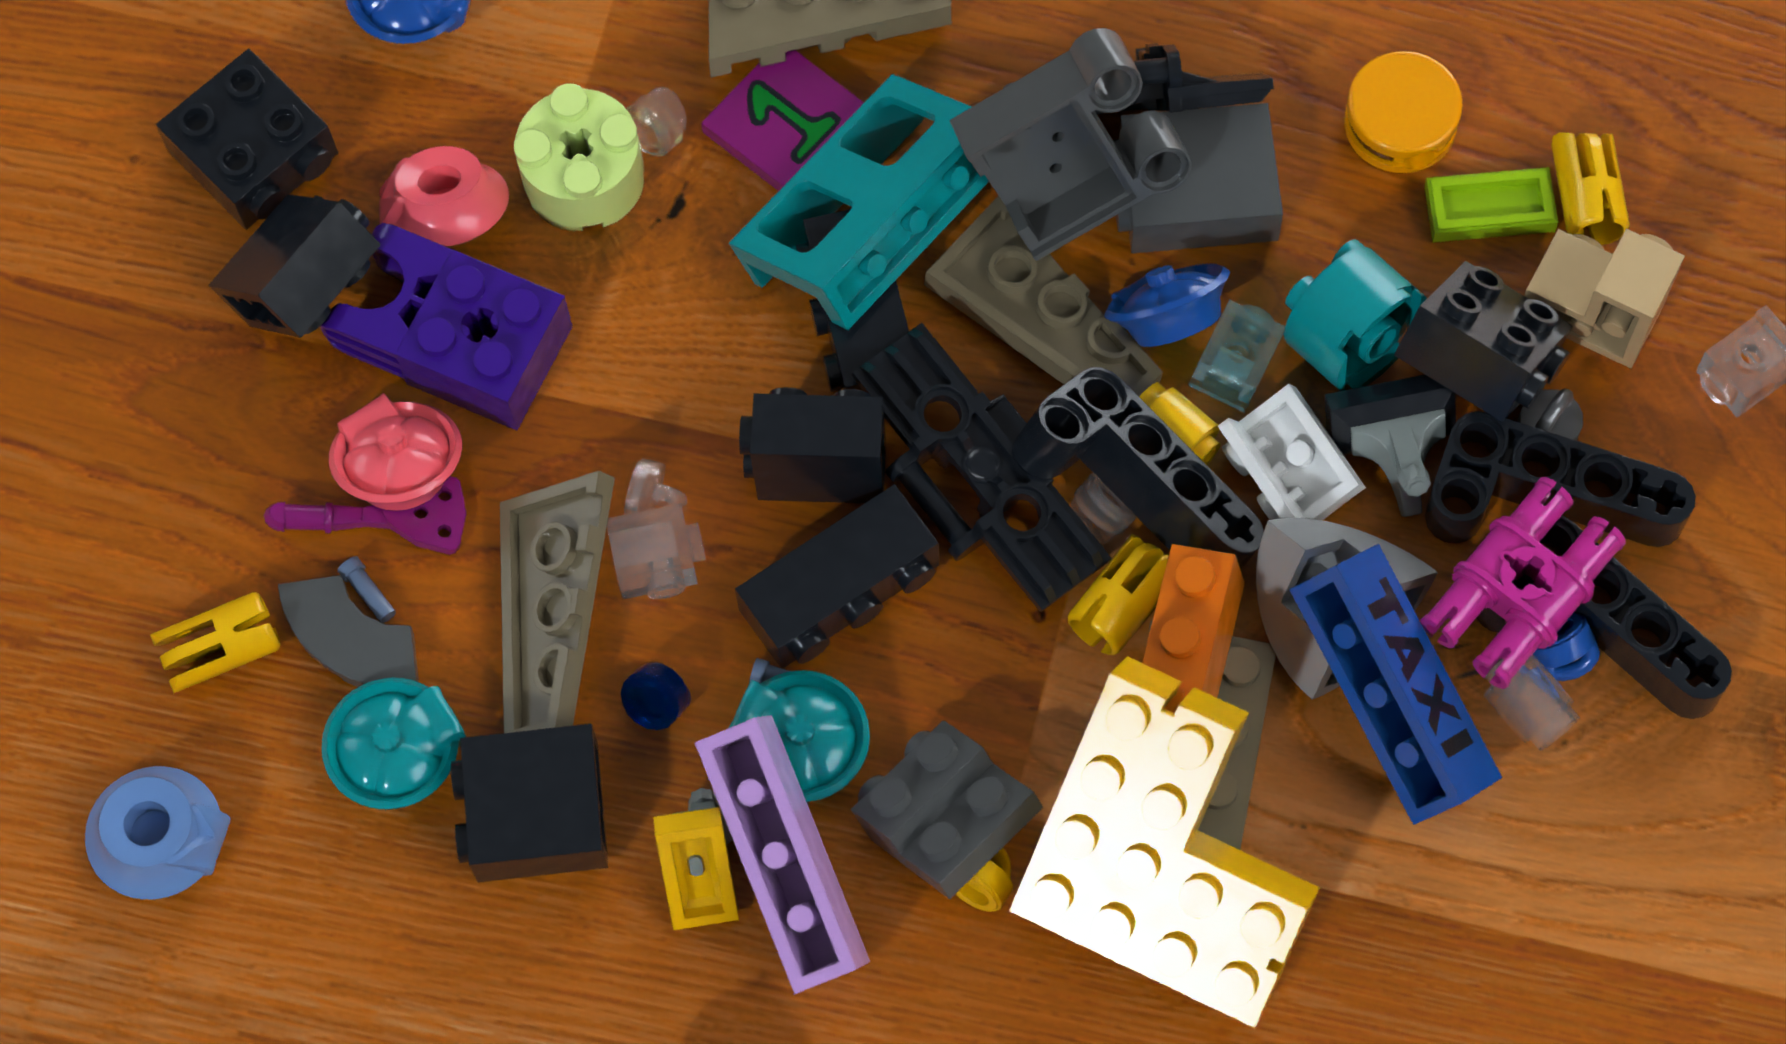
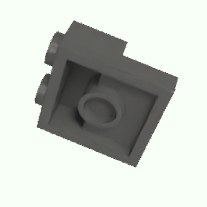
[851,720,1043,899]

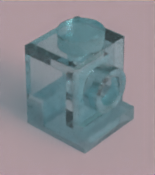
[1188,300,1285,413]

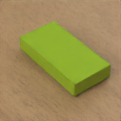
[1424,167,1558,242]

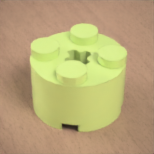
[514,84,644,231]

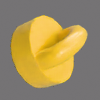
[956,848,1013,912]

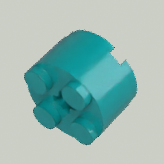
[1284,239,1427,391]

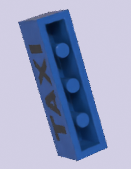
[1290,543,1503,825]

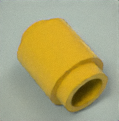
[1139,382,1221,465]

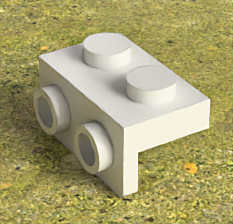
[1218,384,1366,520]

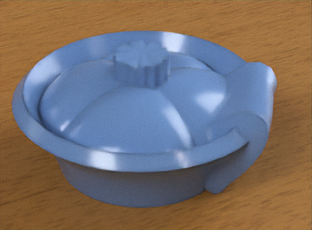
[85,766,230,900]

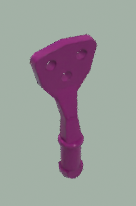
[264,476,466,555]

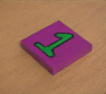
[701,50,864,191]

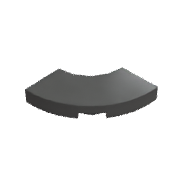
[278,575,419,687]

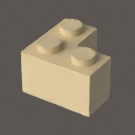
[1524,228,1685,369]

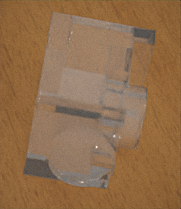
[1696,305,1786,417]

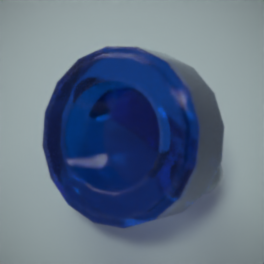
[620,662,692,730]

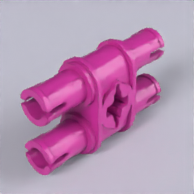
[1420,477,1626,689]

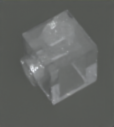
[607,503,706,599]

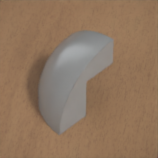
[1256,518,1438,700]

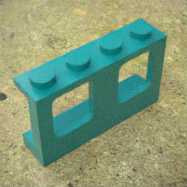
[729,74,989,330]

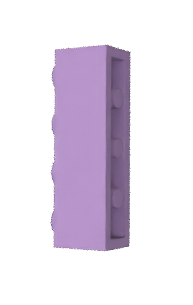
[695,715,870,994]

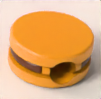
[1344,51,1462,173]

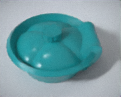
[728,670,870,802]
[322,678,466,809]

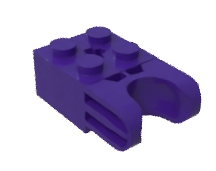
[320,223,573,431]

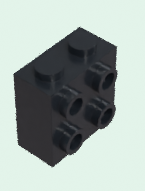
[155,48,338,230]
[208,194,381,338]
[1394,261,1573,422]
[739,387,886,503]
[451,723,609,882]

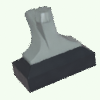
[1325,375,1456,517]

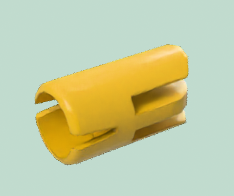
[1551,132,1630,245]
[1068,534,1169,655]
[150,592,281,693]

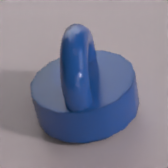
[1532,613,1600,682]

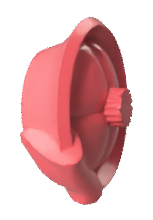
[379,146,509,247]
[329,393,462,511]

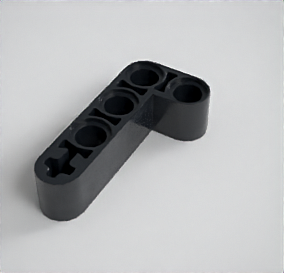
[1013,367,1264,570]
[1425,411,1696,547]
[1476,516,1732,719]

